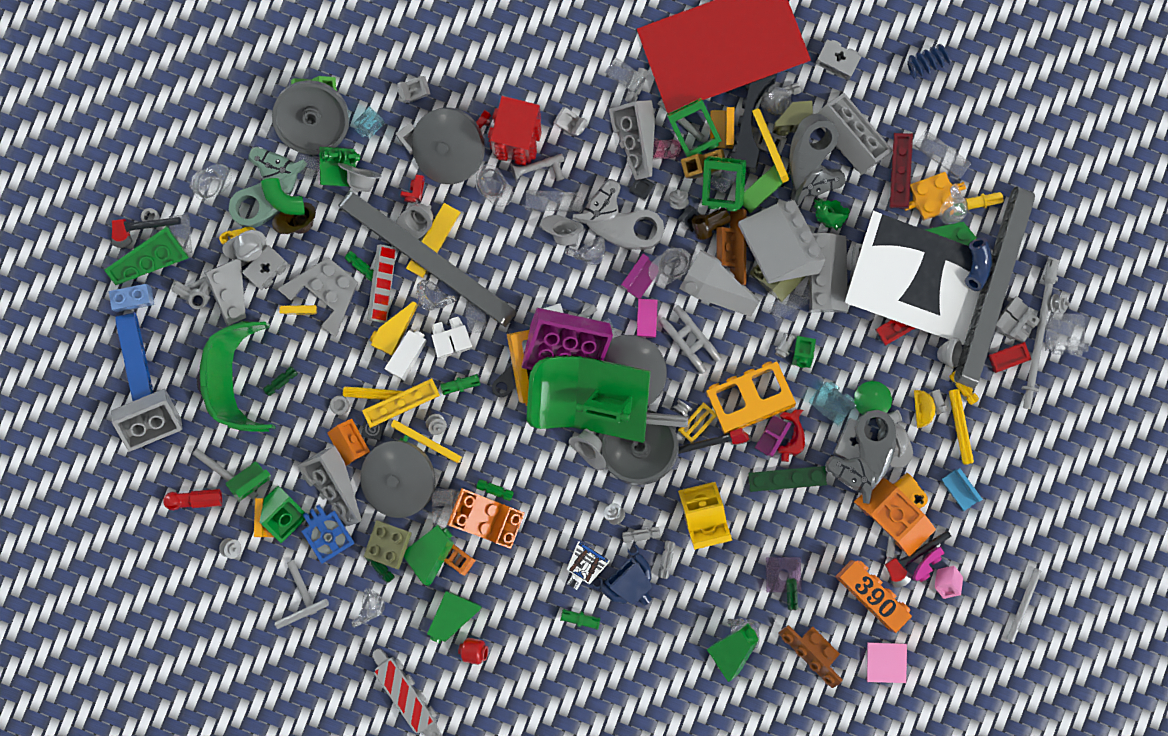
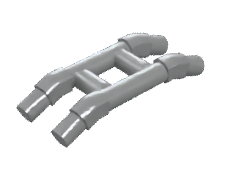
[659,305,721,374]

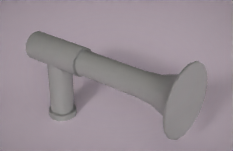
[511,154,565,182]

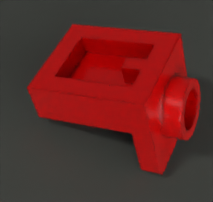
[401,175,425,203]

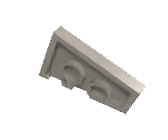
[204,258,246,326]

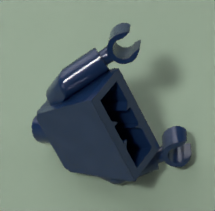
[592,544,652,606]

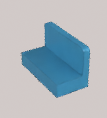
[941,468,983,511]

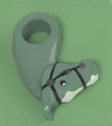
[229,147,307,228]

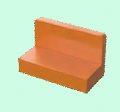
[328,419,370,466]

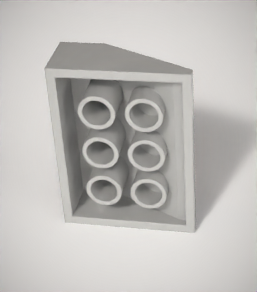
[738,200,826,283]

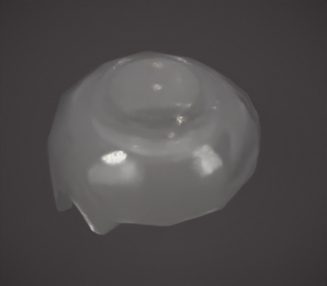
[761,87,792,116]

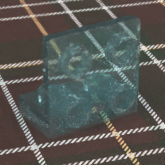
[808,382,857,426]

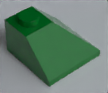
[259,486,306,543]

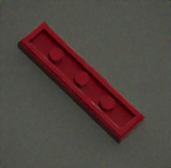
[889,133,913,209]

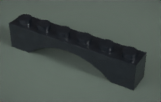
[731,73,777,173]

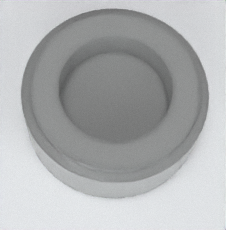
[330,396,350,415]

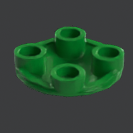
[854,381,892,418]

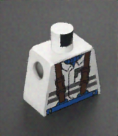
[567,541,610,590]

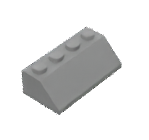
[817,93,893,175]
[809,233,848,313]

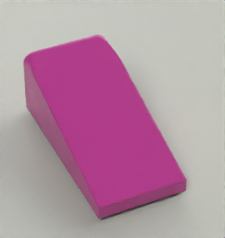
[637,299,658,338]

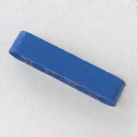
[115,312,154,401]

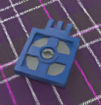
[302,504,355,564]

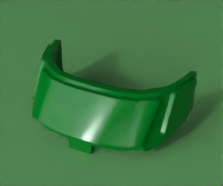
[200,321,276,432]

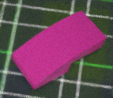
[912,547,944,582]

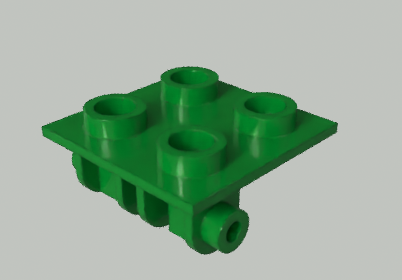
[319,147,360,187]

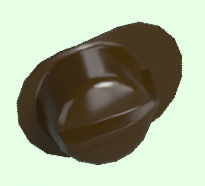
[272,202,316,234]

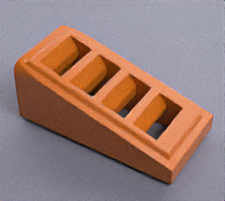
[444,544,476,576]

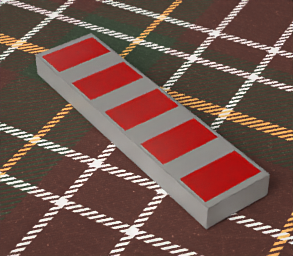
[367,244,396,323]

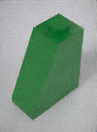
[404,525,454,586]
[427,591,482,643]
[707,623,759,682]

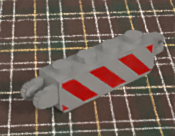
[372,648,442,736]

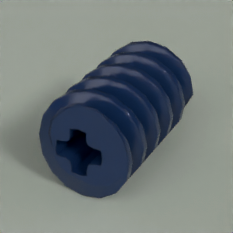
[907,44,950,80]

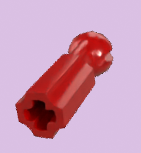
[163,489,223,511]

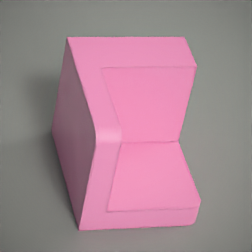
[935,566,963,599]

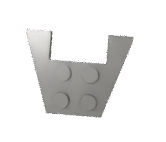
[278,257,358,338]

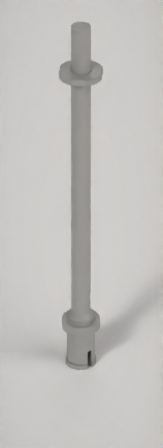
[1021,258,1060,409]

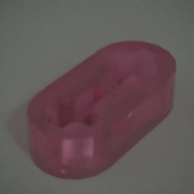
[653,140,681,160]

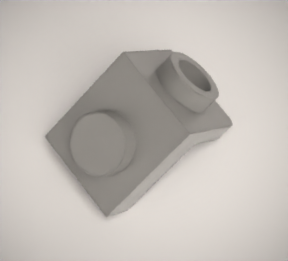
[397,76,430,102]
[553,107,587,136]

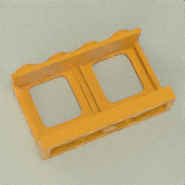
[706,361,796,435]

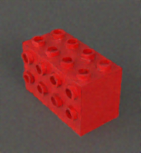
[488,96,542,166]

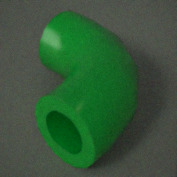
[261,178,304,215]

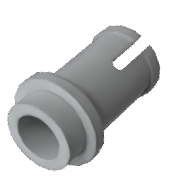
[775,333,795,358]
[928,389,948,415]
[876,410,902,429]

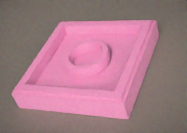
[867,642,907,683]

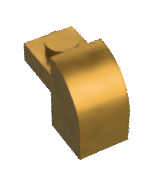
[681,149,725,179]

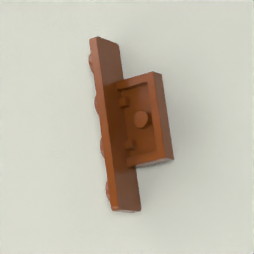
[716,209,746,285]
[778,625,843,688]

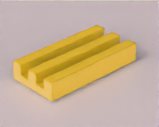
[678,403,717,443]

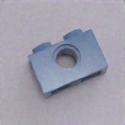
[108,284,154,312]

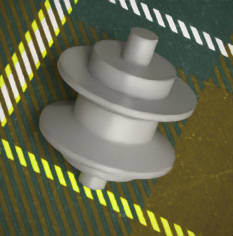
[669,190,689,210]
[1049,294,1070,314]
[426,414,447,435]
[604,503,625,525]
[219,538,241,559]

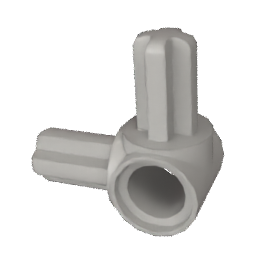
[172,278,211,309]

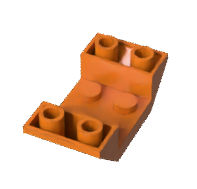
[854,477,936,557]
[447,488,525,549]

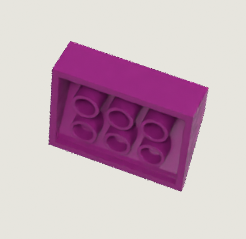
[522,308,613,370]

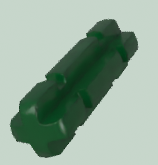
[263,366,298,396]
[366,558,395,583]
[786,578,798,611]

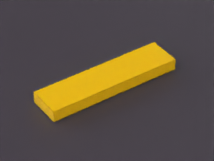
[752,108,789,183]
[406,203,461,278]
[362,378,440,428]
[391,420,462,463]

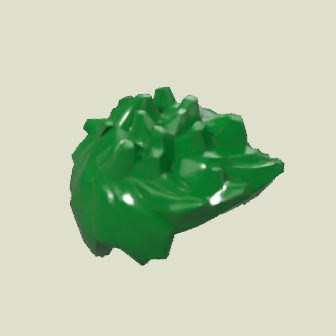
[813,198,850,231]

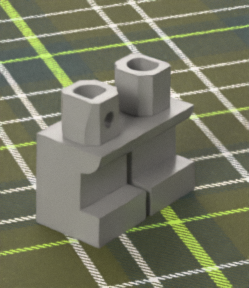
[995,296,1040,343]

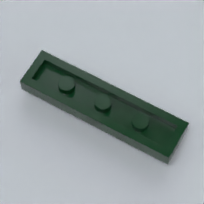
[748,466,827,492]

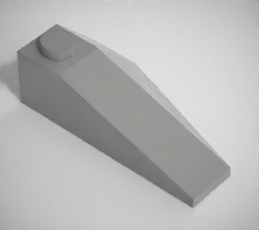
[609,100,655,180]
[679,250,760,317]
[297,446,362,527]

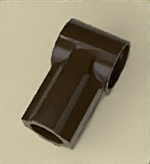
[692,208,731,240]

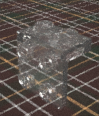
[1045,313,1089,356]

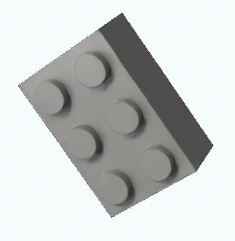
[111,388,182,452]

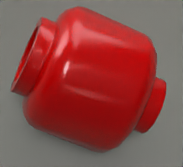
[458,638,488,665]

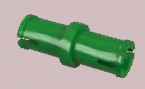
[440,374,481,395]
[560,609,601,630]

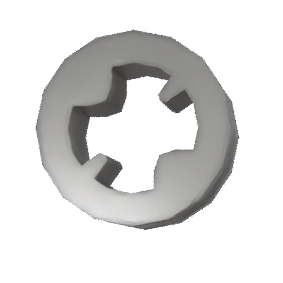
[141,208,160,221]
[673,399,692,416]

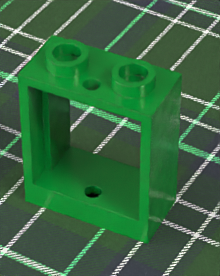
[666,98,722,157]
[702,156,746,211]

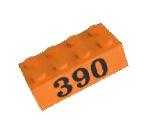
[835,560,912,633]

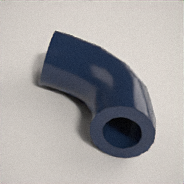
[965,237,992,291]

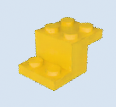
[678,482,732,550]

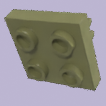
[363,520,412,569]

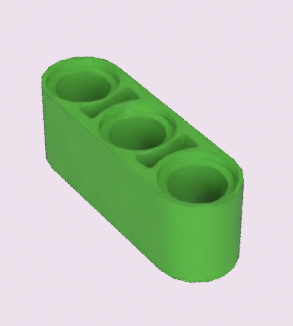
[743,165,790,213]

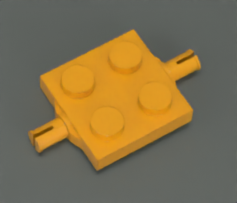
[904,172,966,221]

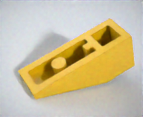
[370,302,418,356]

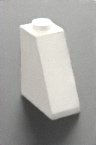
[385,330,427,381]

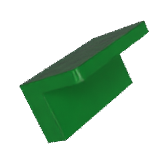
[226,462,271,502]

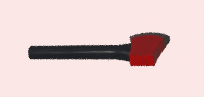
[111,217,181,248]
[678,428,752,454]
[884,530,952,588]

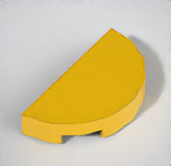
[279,305,317,315]
[914,390,935,428]

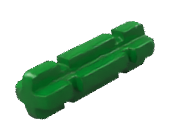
[344,251,374,282]
[476,479,514,501]

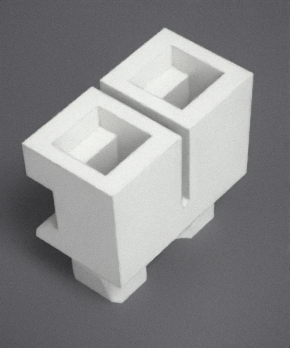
[432,317,473,359]

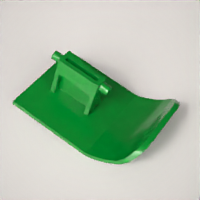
[527,356,651,443]

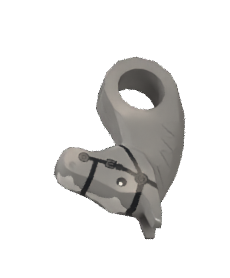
[572,179,664,250]

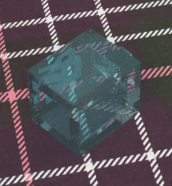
[354,106,385,139]

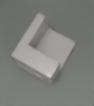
[396,122,415,155]

